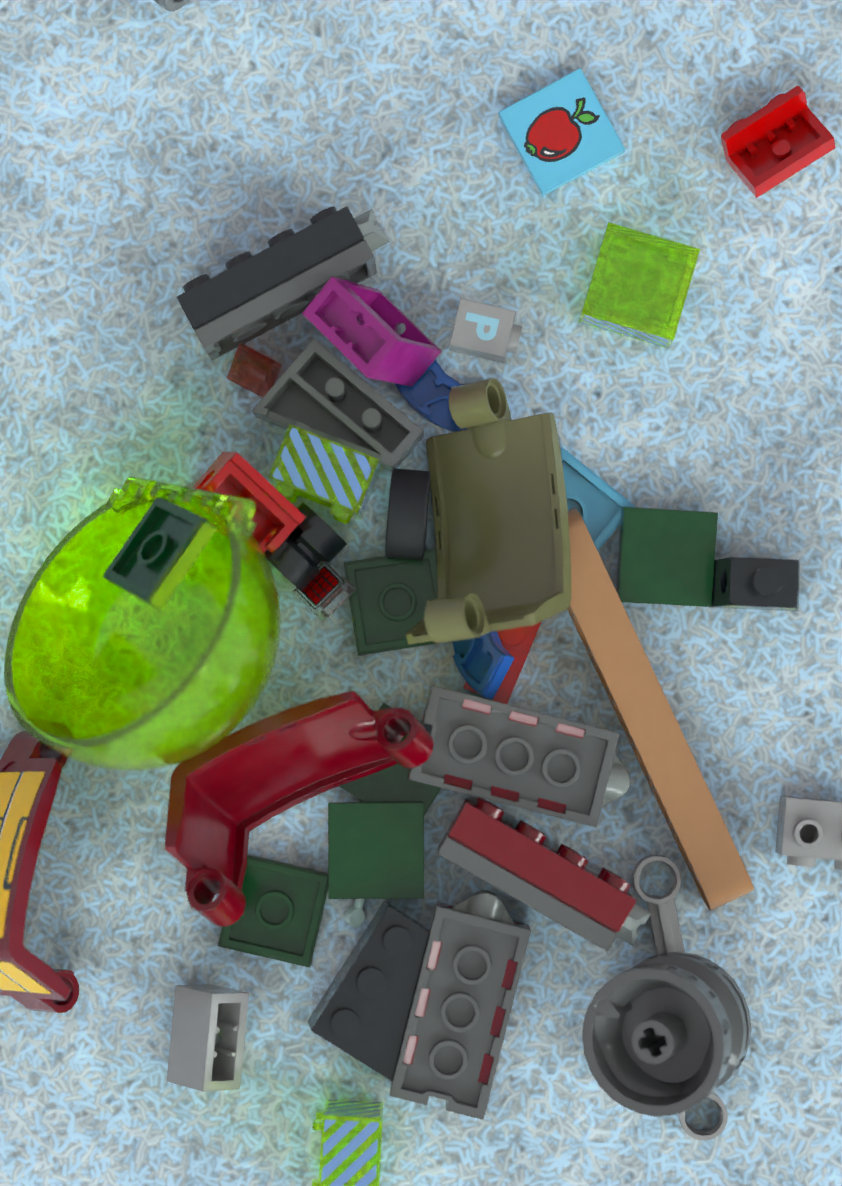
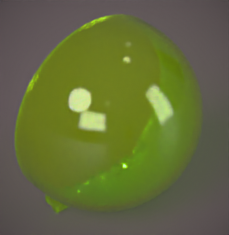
[4,476,281,771]

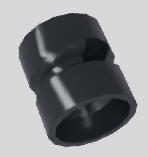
[262,502,347,592]

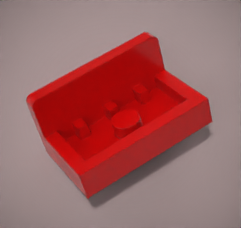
[721,86,836,198]

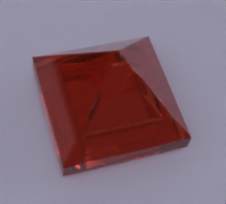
[227,343,282,398]

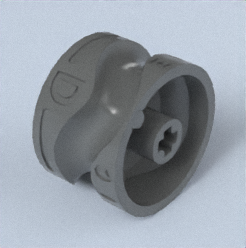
[582,952,751,1116]

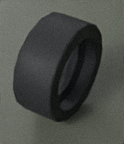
[385,468,431,561]

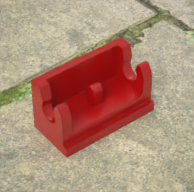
[189,452,306,555]

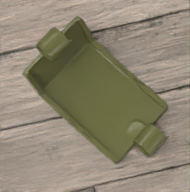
[405,378,572,645]

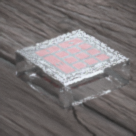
[293,562,357,622]

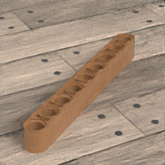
[567,507,754,911]

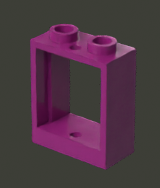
[302,276,442,387]

